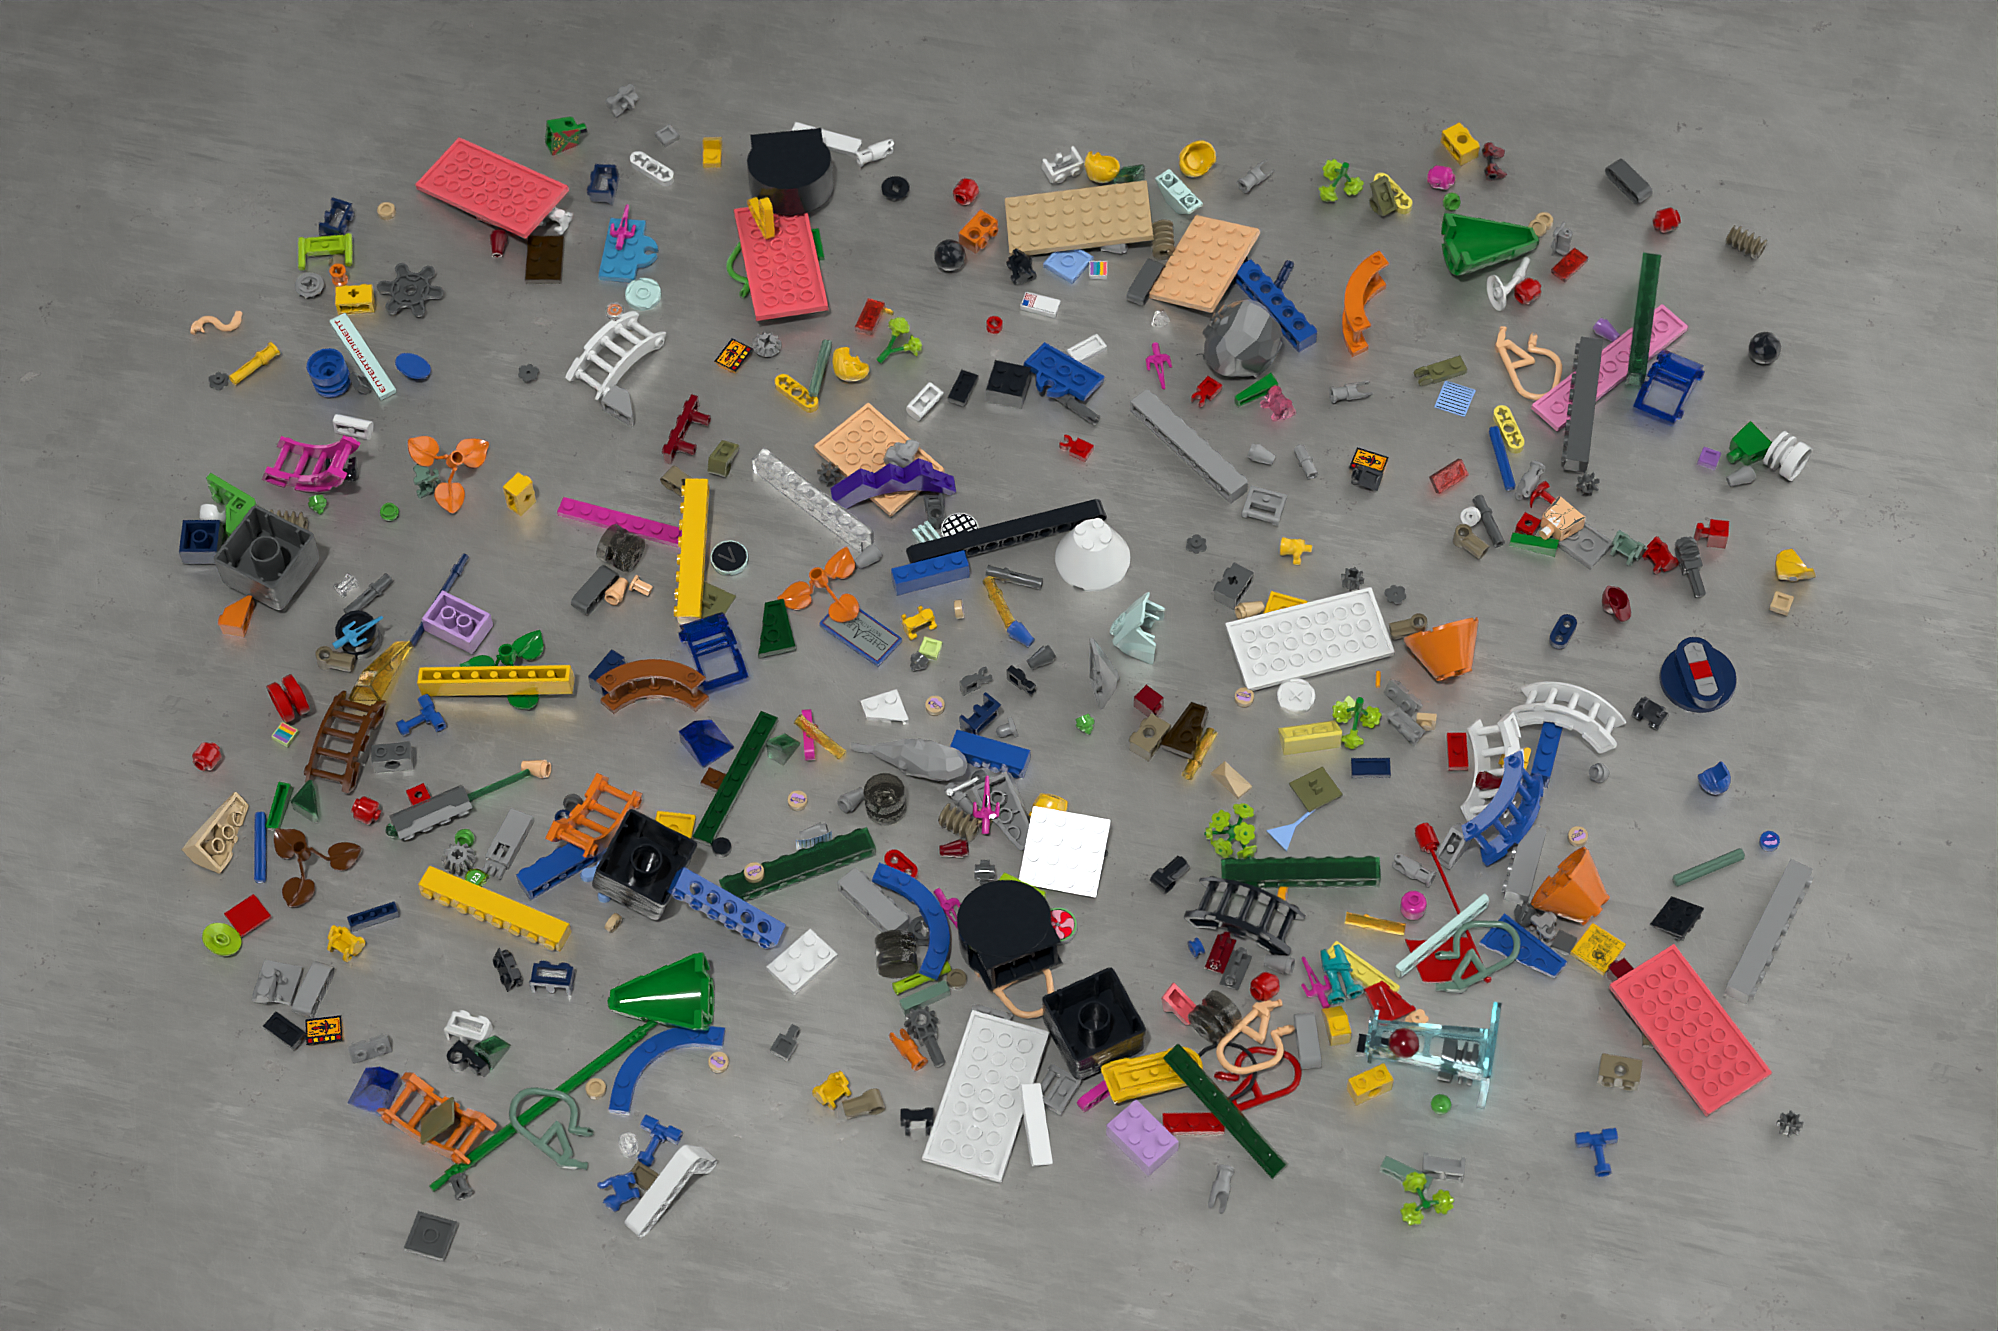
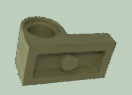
[1369,176,1398,216]
[708,440,739,477]

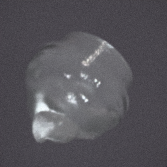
[1151,309,1171,327]

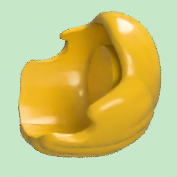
[1179,140,1216,178]
[1085,151,1120,184]
[832,347,869,382]

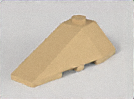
[181,792,249,873]

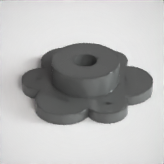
[518,364,539,382]
[208,372,229,391]
[1186,534,1207,554]
[1385,585,1406,605]

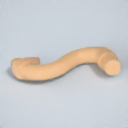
[190,311,243,335]

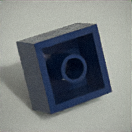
[179,520,224,564]

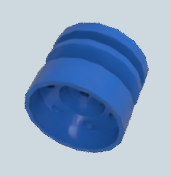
[306,348,351,398]

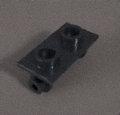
[493,948,523,992]

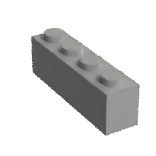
[1502,825,1547,904]
[837,867,909,942]

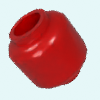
[953,178,979,205]
[1652,207,1681,233]
[1514,278,1541,305]
[192,742,221,771]
[351,796,382,825]
[1250,972,1280,1002]

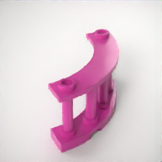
[262,435,361,492]

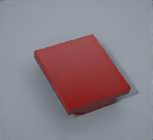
[224,894,272,937]

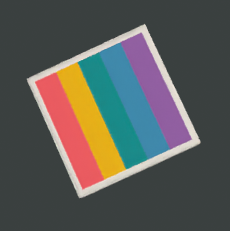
[1089,261,1108,280]

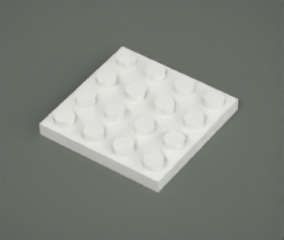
[1019,806,1111,898]

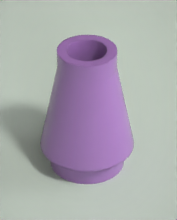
[1592,317,1621,342]

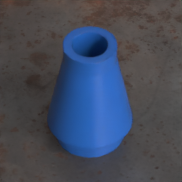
[1006,620,1035,648]

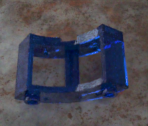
[1633,349,1705,423]
[678,612,748,691]

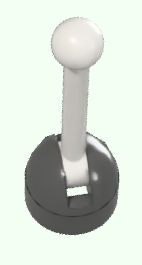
[946,769,987,796]

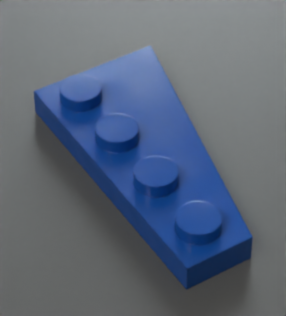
[1479,913,1567,979]

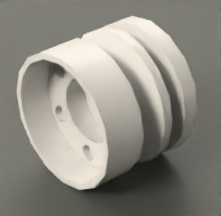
[1763,431,1813,481]

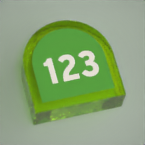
[465,869,489,887]

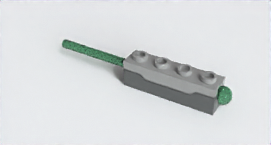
[385,769,531,840]

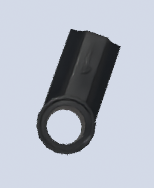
[1150,856,1190,894]

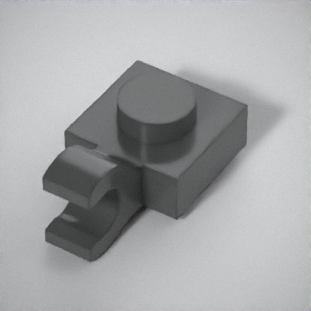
[960,667,992,696]
[770,1024,800,1061]

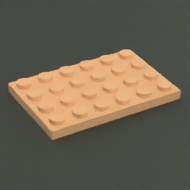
[1149,215,1260,313]
[814,403,945,517]

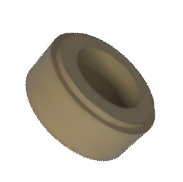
[947,969,967,990]

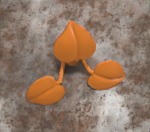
[408,436,489,513]
[777,547,859,622]

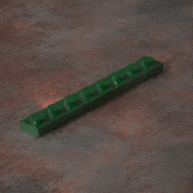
[693,711,778,847]
[1163,1044,1289,1179]

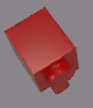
[1693,519,1729,549]

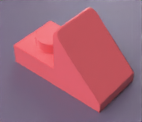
[1161,983,1200,1025]

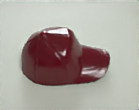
[1602,586,1631,622]

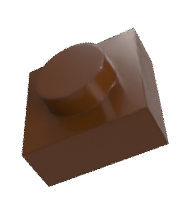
[700,767,726,792]

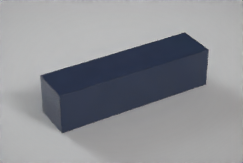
[347,901,400,932]

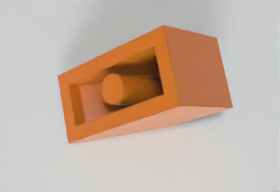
[218,595,256,637]

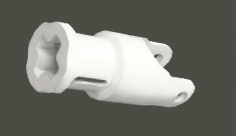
[854,139,894,167]

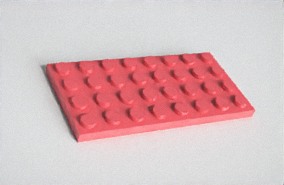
[415,137,569,239]
[734,207,828,321]
[1609,944,1772,1117]

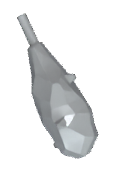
[851,738,968,782]

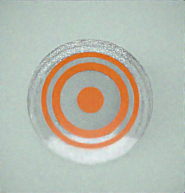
[606,302,624,321]

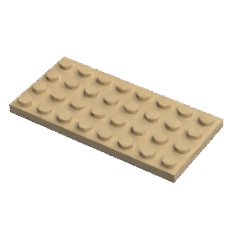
[1005,180,1154,256]

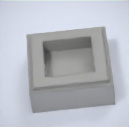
[655,124,680,147]

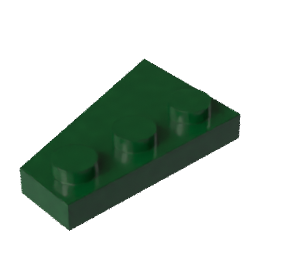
[758,599,796,658]

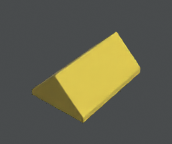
[1278,720,1342,756]

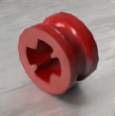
[986,316,1003,334]

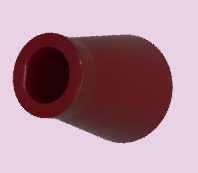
[490,230,508,258]
[1475,771,1502,790]
[939,838,969,858]

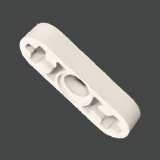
[630,151,674,187]

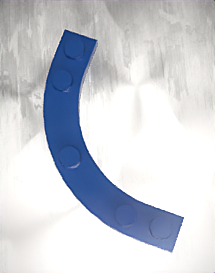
[871,862,950,980]
[609,1026,725,1115]

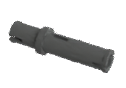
[1052,394,1101,426]
[1472,495,1505,548]
[985,565,1043,590]
[343,573,393,614]

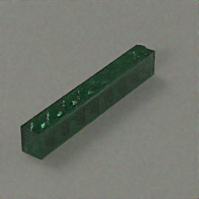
[1625,252,1661,387]
[719,827,876,902]
[1220,856,1381,889]

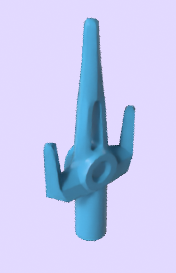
[332,616,383,650]

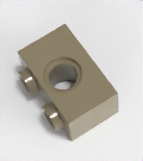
[1129,713,1171,762]
[1597,1053,1643,1091]

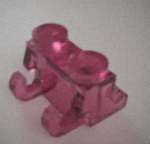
[1260,386,1296,421]

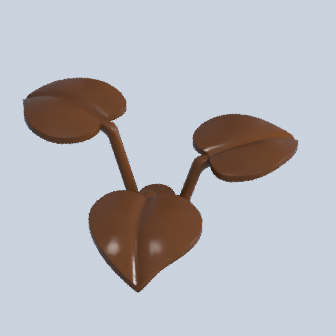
[274,828,361,907]

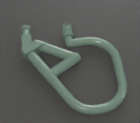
[1435,921,1520,994]
[509,1087,594,1170]

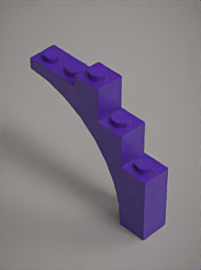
[830,458,956,509]

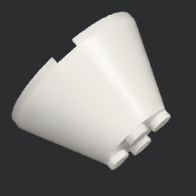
[1055,518,1130,591]

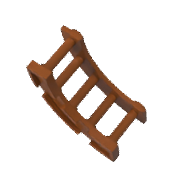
[596,659,709,714]

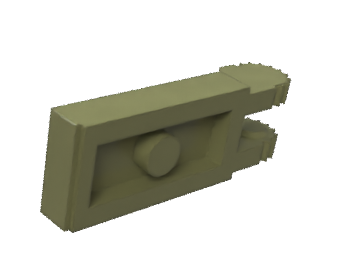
[1413,355,1468,386]

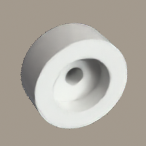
[1461,506,1481,526]

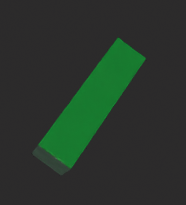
[1234,373,1279,408]
[1509,532,1559,557]
[266,782,293,831]

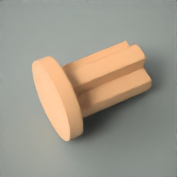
[629,575,653,596]

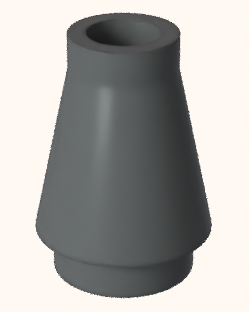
[1026,645,1056,670]

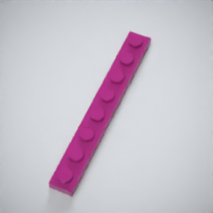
[557,497,682,549]

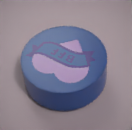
[1759,831,1780,852]

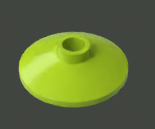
[202,923,241,956]

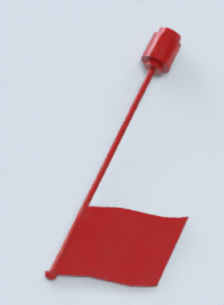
[1405,823,1492,983]

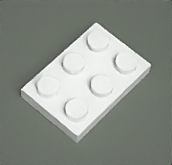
[767,929,838,996]

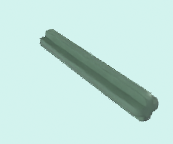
[808,339,832,397]
[1672,848,1745,886]

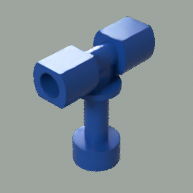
[396,694,446,736]
[636,1115,683,1167]
[1574,1128,1618,1177]

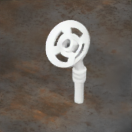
[1487,257,1530,311]

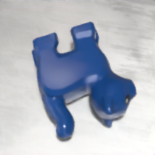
[597,1171,641,1212]

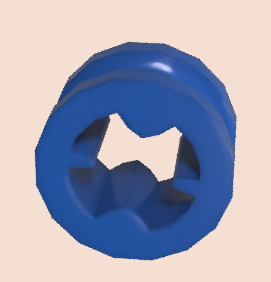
[1187,937,1205,958]

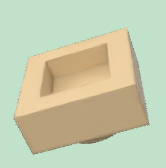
[1769,591,1794,616]
[1416,713,1437,731]

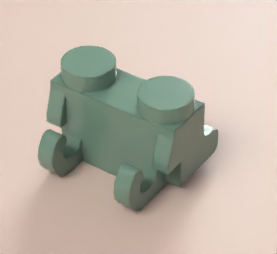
[413,464,441,499]
[1610,530,1647,566]

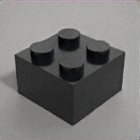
[986,360,1031,409]

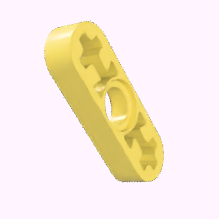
[1374,173,1412,214]
[1493,405,1524,454]

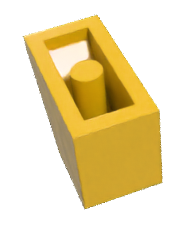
[1321,1006,1351,1047]

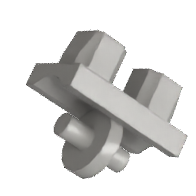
[605,84,639,117]

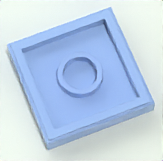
[1043,249,1094,284]

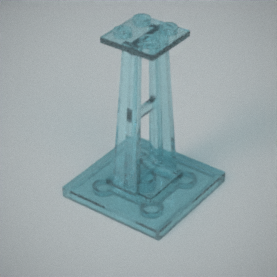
[1364,1002,1502,1109]

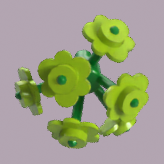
[1204,803,1257,860]

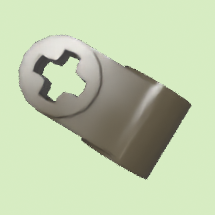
[660,466,692,499]

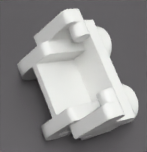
[539,206,572,235]

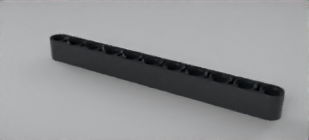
[906,499,1107,564]

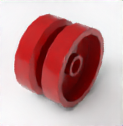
[266,674,310,723]

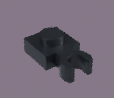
[1006,665,1036,696]

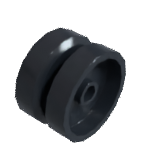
[335,610,382,659]

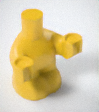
[1280,537,1313,565]

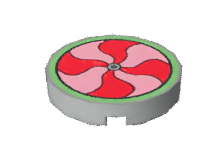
[1050,907,1078,945]

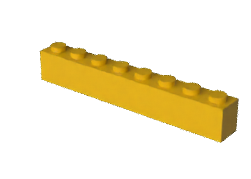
[674,478,709,624]
[417,665,575,696]
[418,865,571,952]

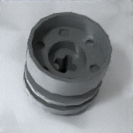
[1437,1038,1480,1086]

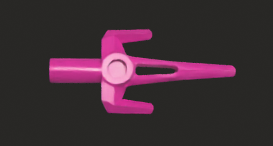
[610,204,636,250]
[1145,342,1172,390]
[973,776,1000,834]
[934,888,961,929]
[1301,956,1332,1009]

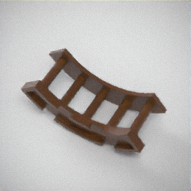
[304,690,386,794]

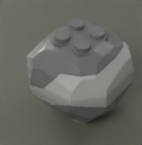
[1202,299,1283,378]

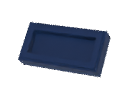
[1351,758,1391,778]

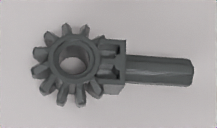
[1674,536,1706,597]
[904,1005,945,1067]

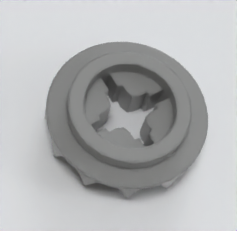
[295,273,324,299]
[752,331,781,357]

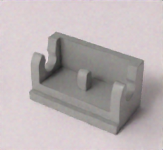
[1422,1153,1466,1183]

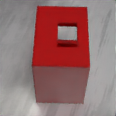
[1515,512,1541,536]
[406,783,431,806]

